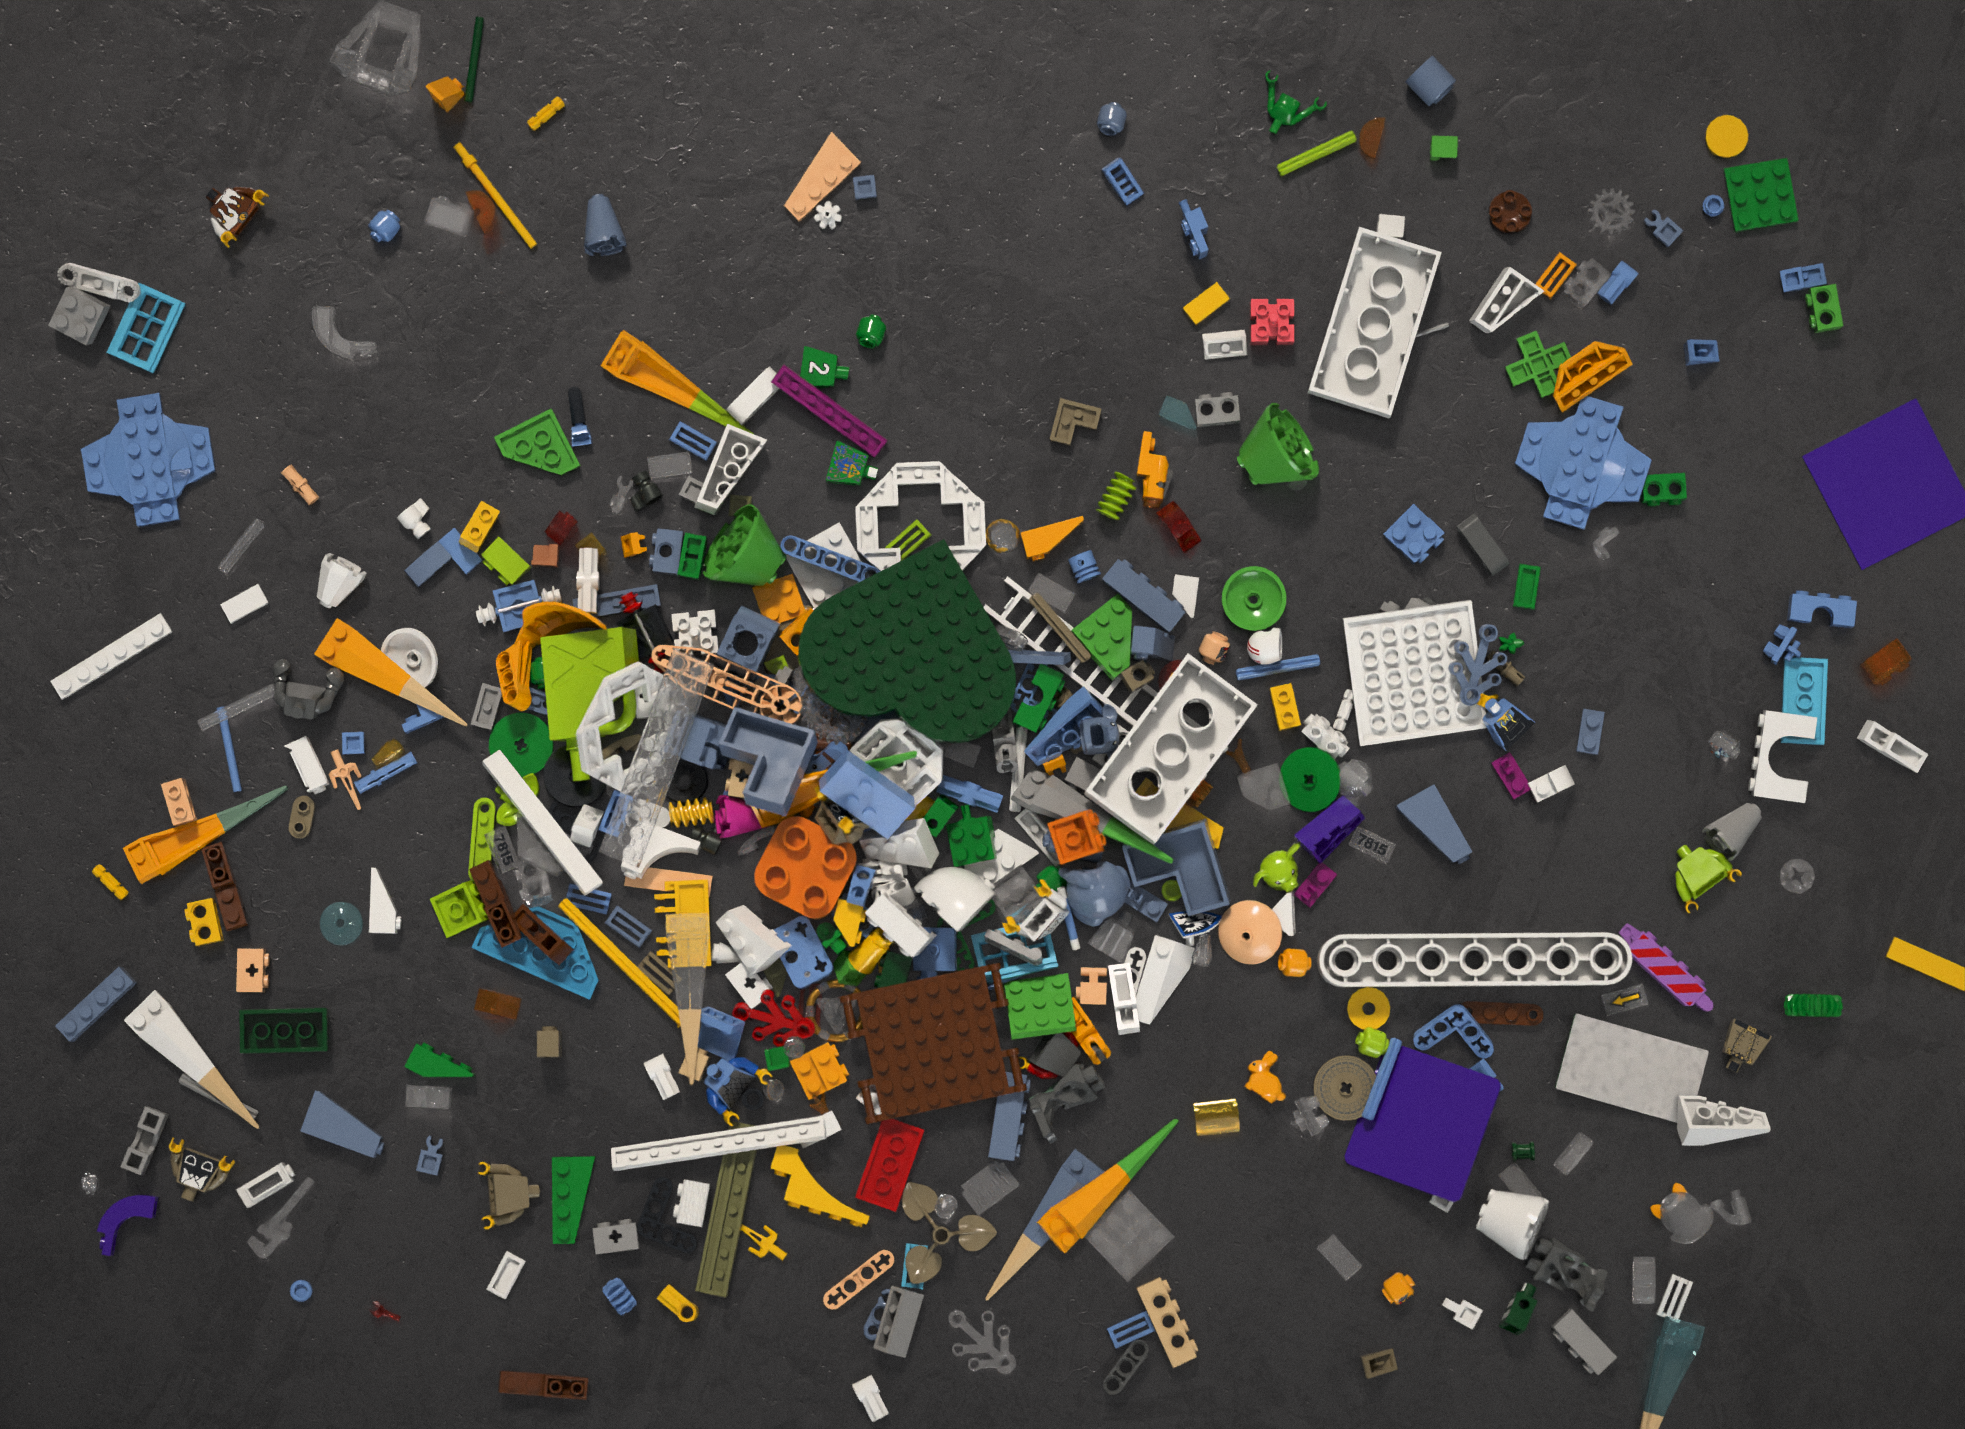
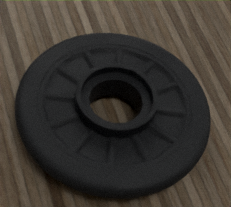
[661,757,708,804]

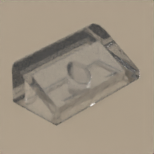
[1553,1132,1594,1175]

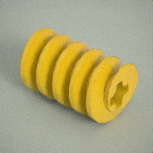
[668,797,714,828]

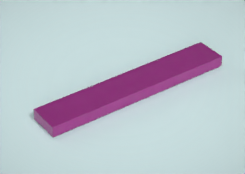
[771,364,887,458]

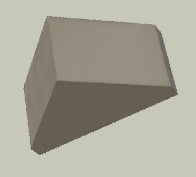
[1360,1348,1398,1379]

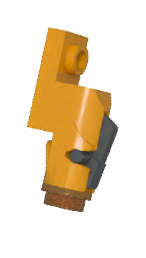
[1137,431,1173,509]

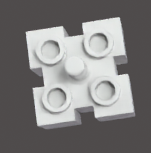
[671,610,719,657]

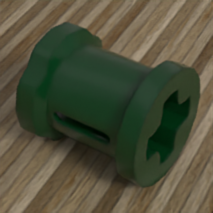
[1511,1141,1535,1162]

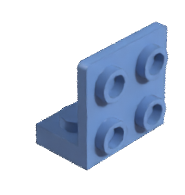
[697,1006,745,1060]

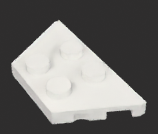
[964,829,1039,885]

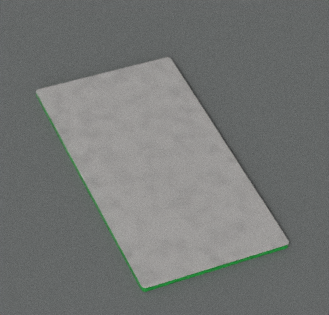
[1555,1014,1709,1123]

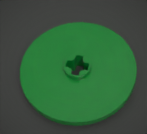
[489,713,553,777]
[1279,747,1342,812]

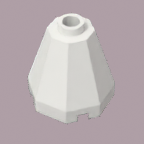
[317,553,367,609]

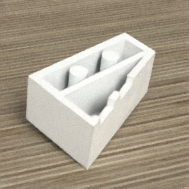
[859,818,939,868]
[865,893,937,957]

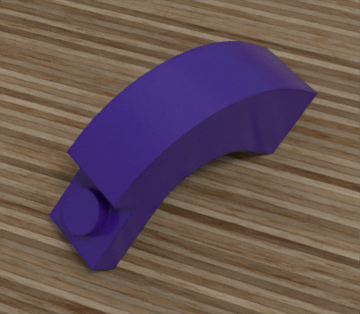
[97,1195,159,1256]

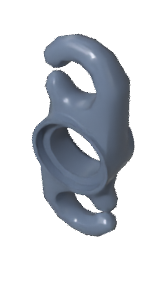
[863,1289,890,1340]

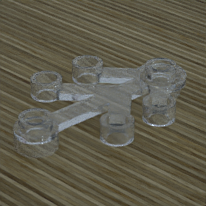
[949,1310,1016,1374]

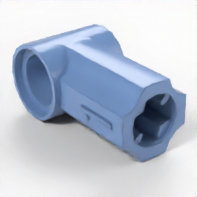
[1597,261,1639,305]

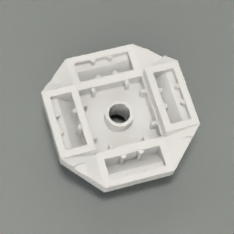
[850,718,943,806]

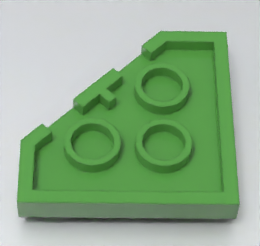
[494,408,580,476]
[1071,594,1132,681]

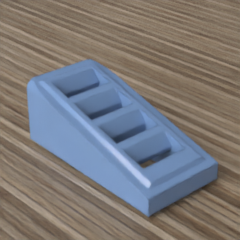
[1101,158,1144,205]

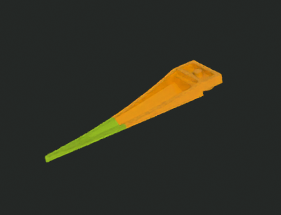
[600,330,753,434]

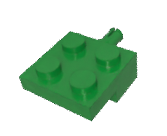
[946,805,997,867]

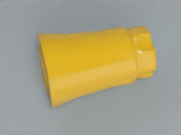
[848,928,892,974]

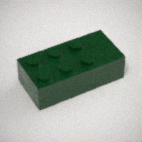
[239,1008,329,1054]

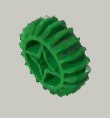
[1784,994,1843,1017]

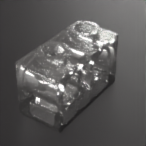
[1562,258,1611,310]
[515,856,554,909]

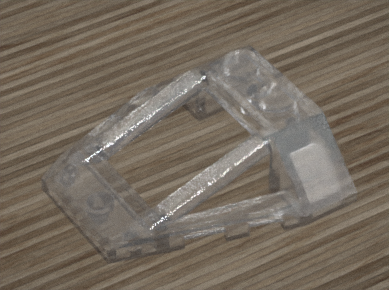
[329,0,421,96]

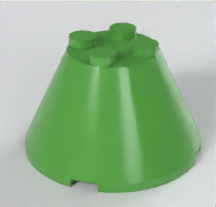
[1237,403,1319,485]
[703,504,787,586]

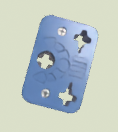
[774,916,834,990]

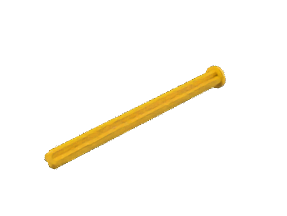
[558,898,681,1028]

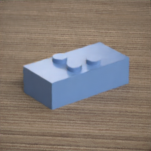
[819,749,915,839]

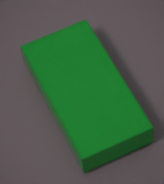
[1513,564,1541,610]

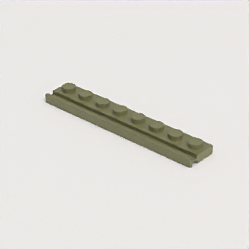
[695,1121,757,1297]

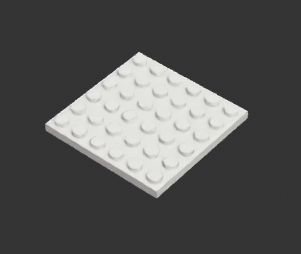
[1343,600,1486,746]

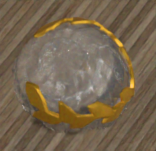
[986,519,1021,554]

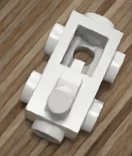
[1301,713,1350,759]
[858,858,908,889]

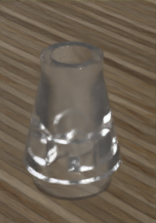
[1191,934,1213,967]

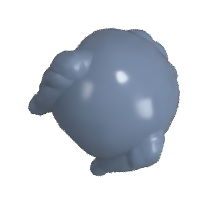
[1058,861,1130,927]

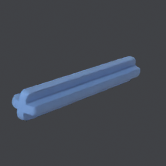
[1236,654,1320,681]
[1362,1038,1402,1120]

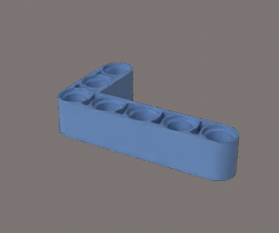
[780,535,880,583]

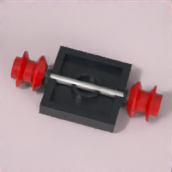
[617,591,674,673]

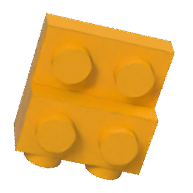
[790,1042,849,1100]

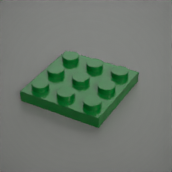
[1723,158,1798,232]

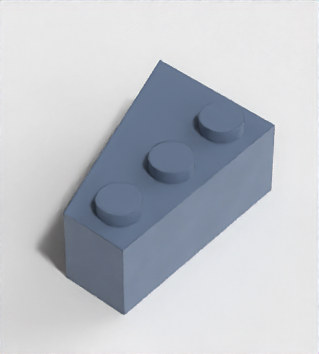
[1130,626,1175,662]

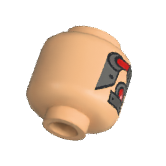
[1199,631,1230,665]

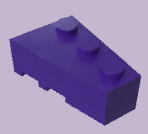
[1294,796,1365,864]

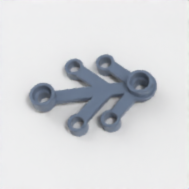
[1448,624,1507,706]

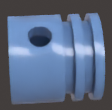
[1068,550,1101,584]

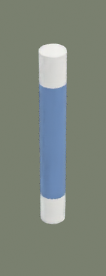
[1057,886,1080,950]

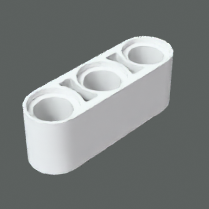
[726,367,780,425]

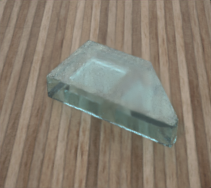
[1158,395,1197,430]

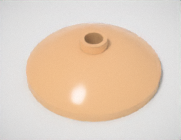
[1218,900,1282,964]

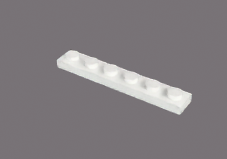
[51,613,173,700]

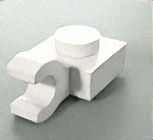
[1442,1298,1483,1330]

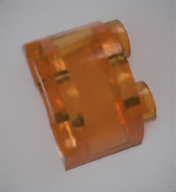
[465,190,497,234]

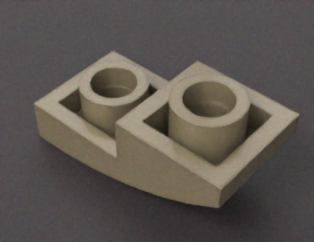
[602,734,644,760]

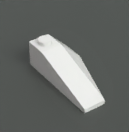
[1135,935,1196,1025]

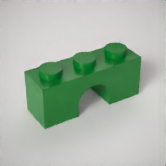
[1013,664,1066,734]

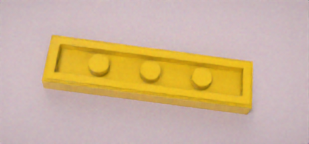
[1885,937,1965,992]

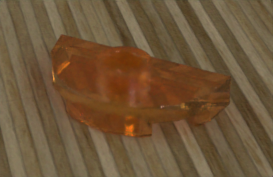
[1359,117,1386,160]

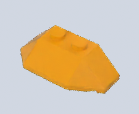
[1553,341,1632,413]

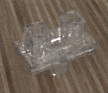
[1291,1095,1329,1136]

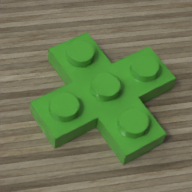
[1505,331,1571,398]

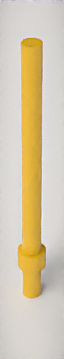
[454,142,537,249]

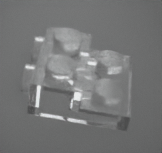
[992,865,1044,925]

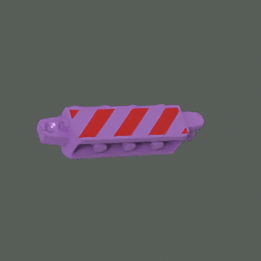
[1618,923,1714,1012]

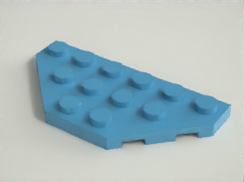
[471,906,599,1000]

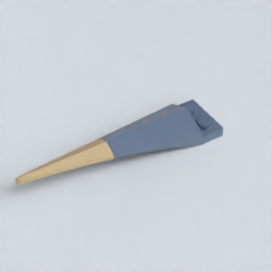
[986,1149,1105,1300]

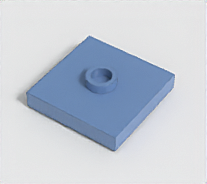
[913,927,957,971]

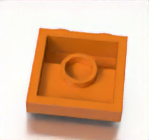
[1047,809,1106,865]

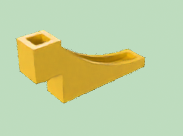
[771,1145,870,1227]

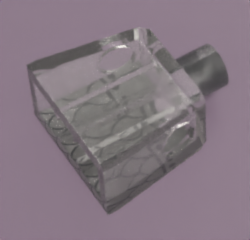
[1087,910,1135,964]

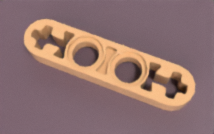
[823,1250,894,1309]

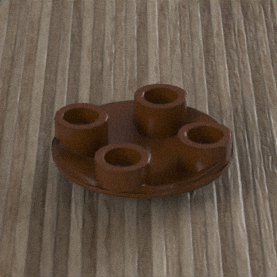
[1489,190,1532,233]

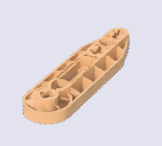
[651,645,803,724]

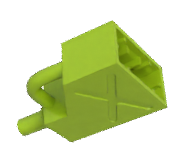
[540,627,639,781]

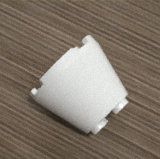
[1476,1189,1549,1260]

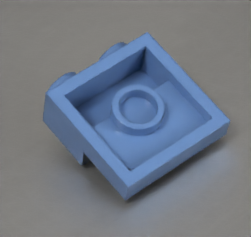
[1383,504,1445,565]

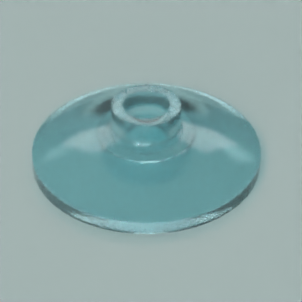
[320,902,363,945]

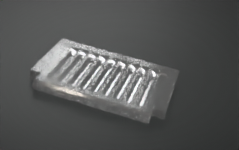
[961,1160,1020,1216]

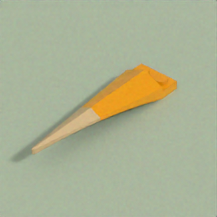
[314,618,468,726]

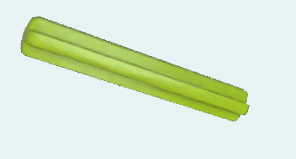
[1277,131,1357,176]

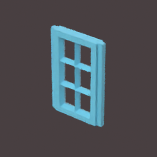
[107,283,186,374]
[971,923,1058,984]

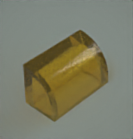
[1193,1099,1240,1136]

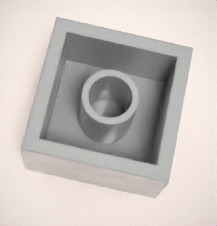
[48,286,111,345]

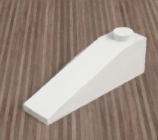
[1677,1096,1771,1146]

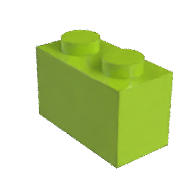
[481,537,531,585]

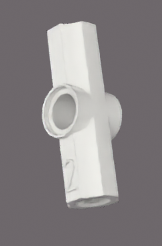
[576,548,600,614]

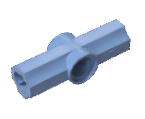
[936,775,1003,813]

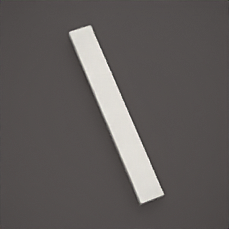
[482,750,603,896]

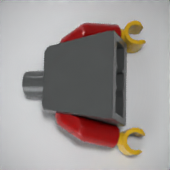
[1018,1032,1084,1079]

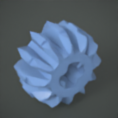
[603,1278,636,1315]

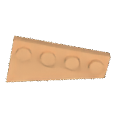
[784,132,861,222]

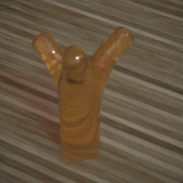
[1226,739,1251,774]
[809,1093,829,1115]

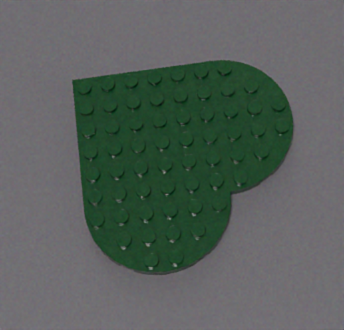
[798,539,1016,743]

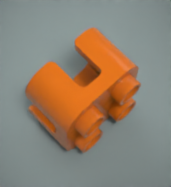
[754,816,858,920]

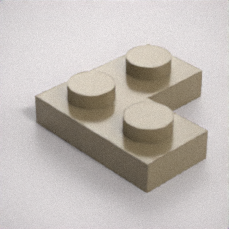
[1050,398,1102,445]

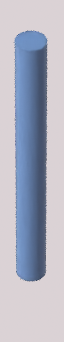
[217,707,242,792]

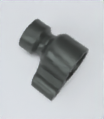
[630,470,663,512]
[689,825,724,856]

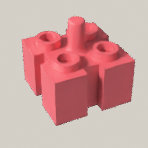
[1250,299,1294,345]

